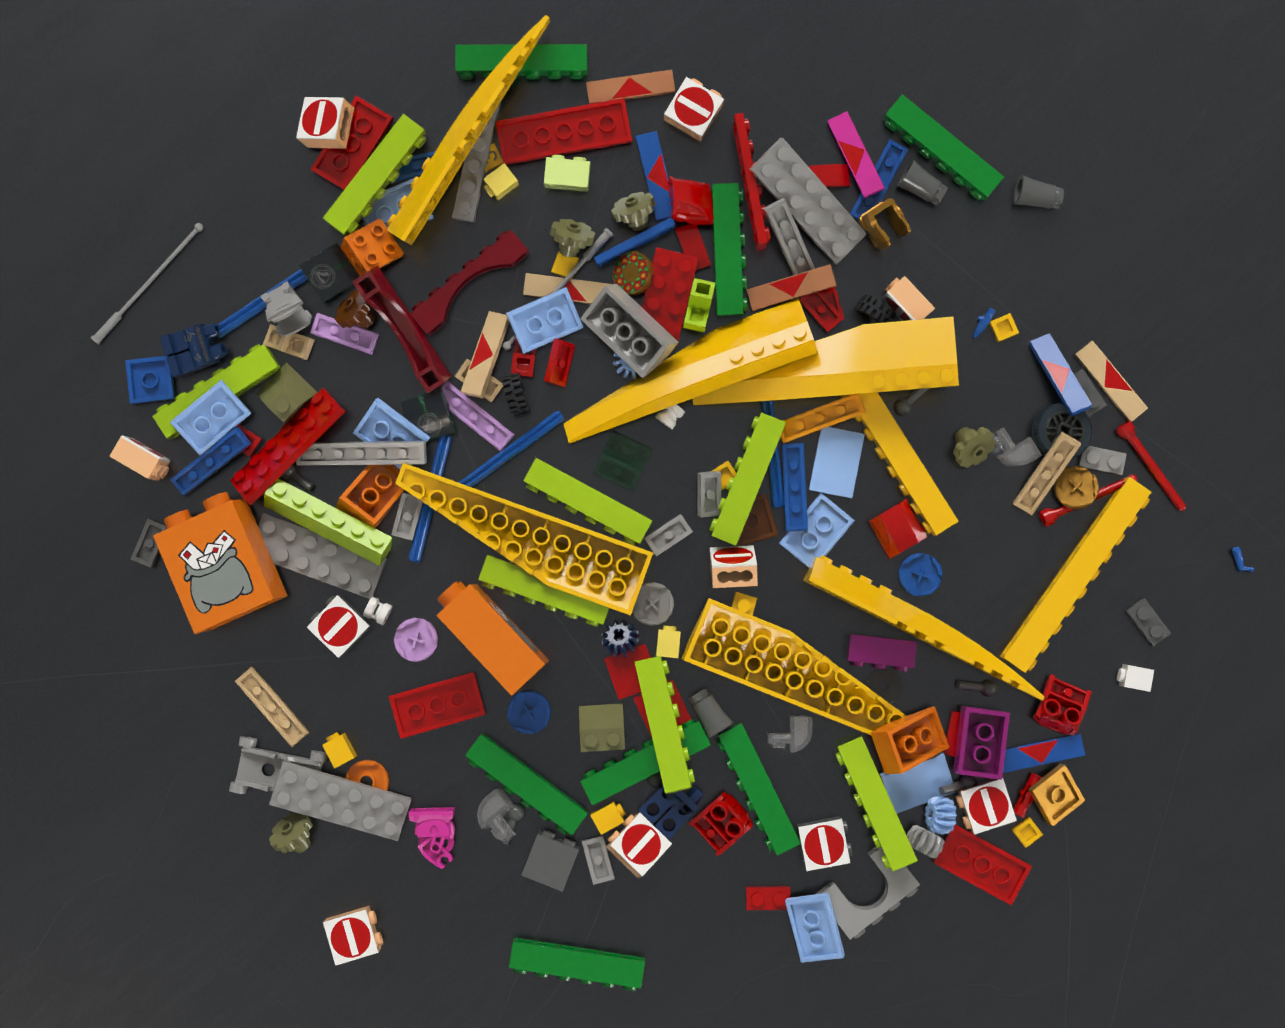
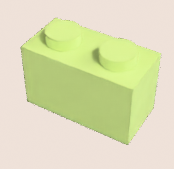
[544,155,591,192]

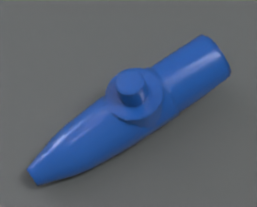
[973,308,996,338]

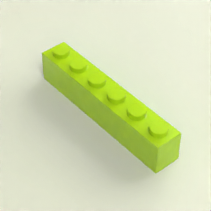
[323,114,427,236]
[152,344,281,440]
[709,412,786,546]
[523,458,652,546]
[264,479,392,566]
[478,555,609,627]
[635,656,695,794]
[835,736,918,872]

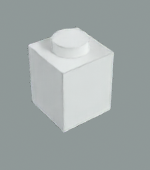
[1117,664,1154,692]

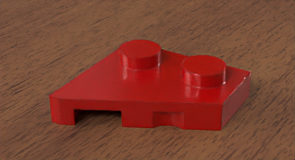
[799,287,844,333]

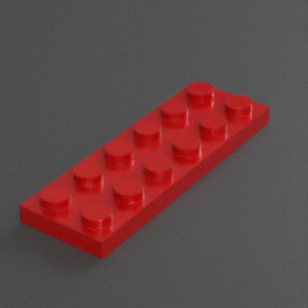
[496,98,632,165]
[732,113,771,252]
[230,388,345,505]

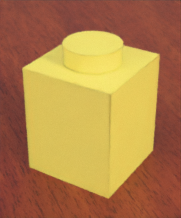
[484,163,519,200]
[656,625,681,658]

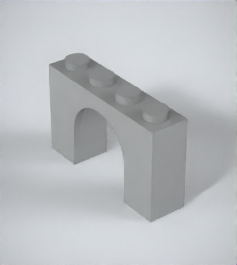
[816,846,920,940]

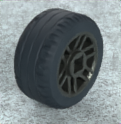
[1031,403,1093,459]

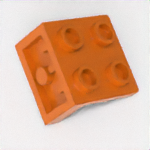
[340,218,404,276]

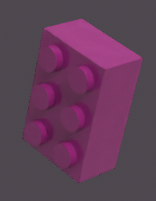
[953,706,1010,780]

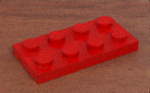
[310,96,394,190]
[642,247,699,341]
[388,672,486,739]
[932,825,1032,905]

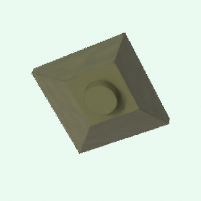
[256,362,318,424]

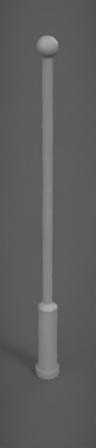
[91,223,203,345]
[503,228,614,350]

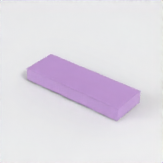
[310,313,380,355]

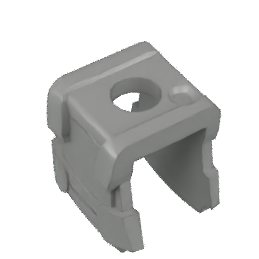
[261,281,312,337]

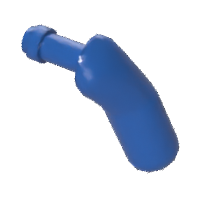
[1232,547,1254,572]

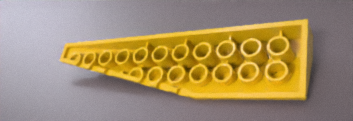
[387,15,550,246]
[563,298,818,443]
[693,317,959,405]
[395,463,653,615]
[803,555,1044,701]
[681,598,906,735]

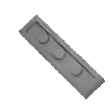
[763,198,815,275]

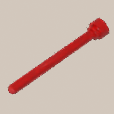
[1115,420,1186,511]
[1038,474,1138,527]

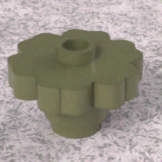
[611,192,656,231]
[550,219,595,257]
[953,427,996,468]
[269,812,312,854]

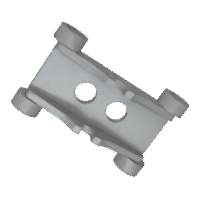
[229,736,328,794]

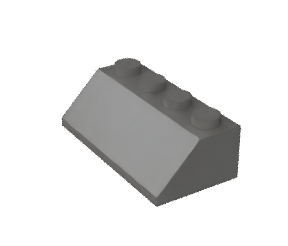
[580,284,679,378]

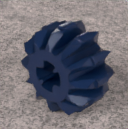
[602,620,639,658]

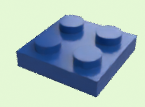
[125,356,175,405]

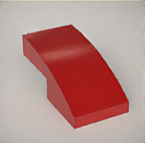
[808,164,850,189]
[675,223,711,271]
[511,339,537,377]

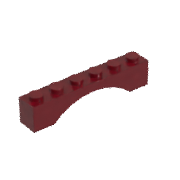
[410,230,529,336]
[352,265,452,393]

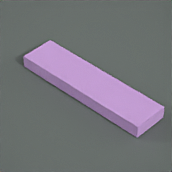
[438,381,515,452]

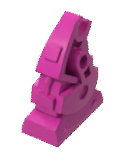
[409,807,455,869]

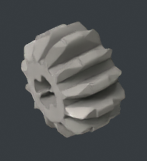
[906,825,945,858]

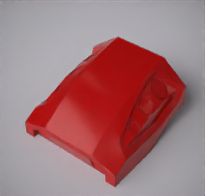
[668,176,713,225]
[868,499,927,559]
[1033,674,1092,735]
[688,792,753,856]

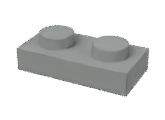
[1078,446,1127,476]
[697,471,721,518]
[391,492,423,541]
[644,514,693,557]
[582,835,615,885]

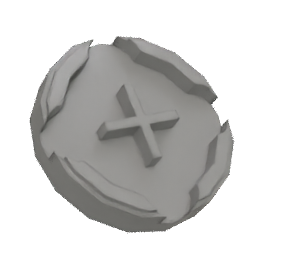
[632,582,674,626]

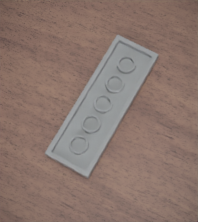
[749,138,867,265]
[258,513,388,599]
[269,761,411,841]

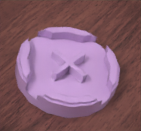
[394,618,438,662]

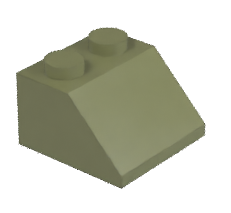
[579,703,625,752]

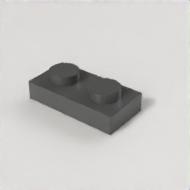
[1074,369,1107,417]
[130,519,167,568]
[1125,598,1171,646]

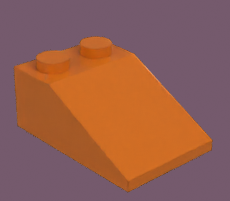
[335,465,406,529]
[870,706,949,774]

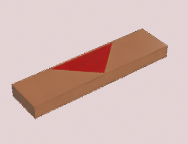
[586,70,675,104]
[747,264,837,311]

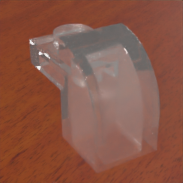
[993,427,1042,467]
[767,715,812,752]
[477,789,516,841]

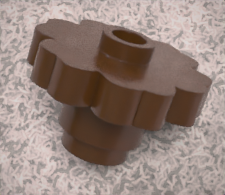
[334,290,376,329]

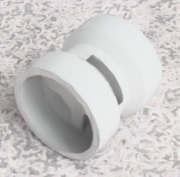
[655,405,685,430]
[363,596,393,625]

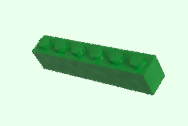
[455,44,587,80]
[883,94,1004,201]
[712,183,747,318]
[580,719,711,805]
[716,722,801,856]
[465,733,588,835]
[509,938,645,991]

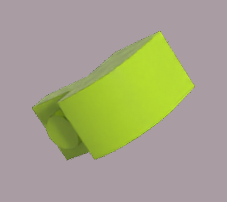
[683,278,716,332]

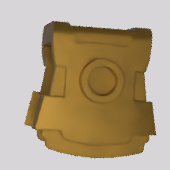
[858,198,911,250]

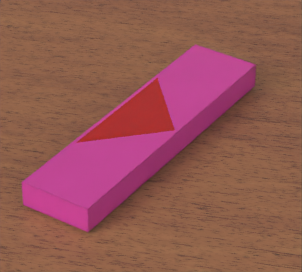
[827,111,884,199]

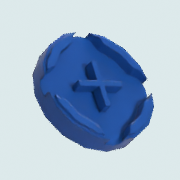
[898,553,943,597]
[507,690,551,734]

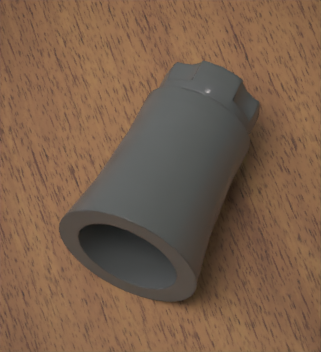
[897,160,948,206]
[1013,175,1064,209]
[689,688,734,739]

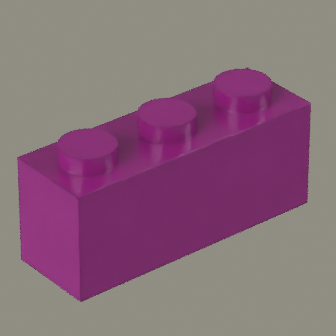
[846,634,917,672]

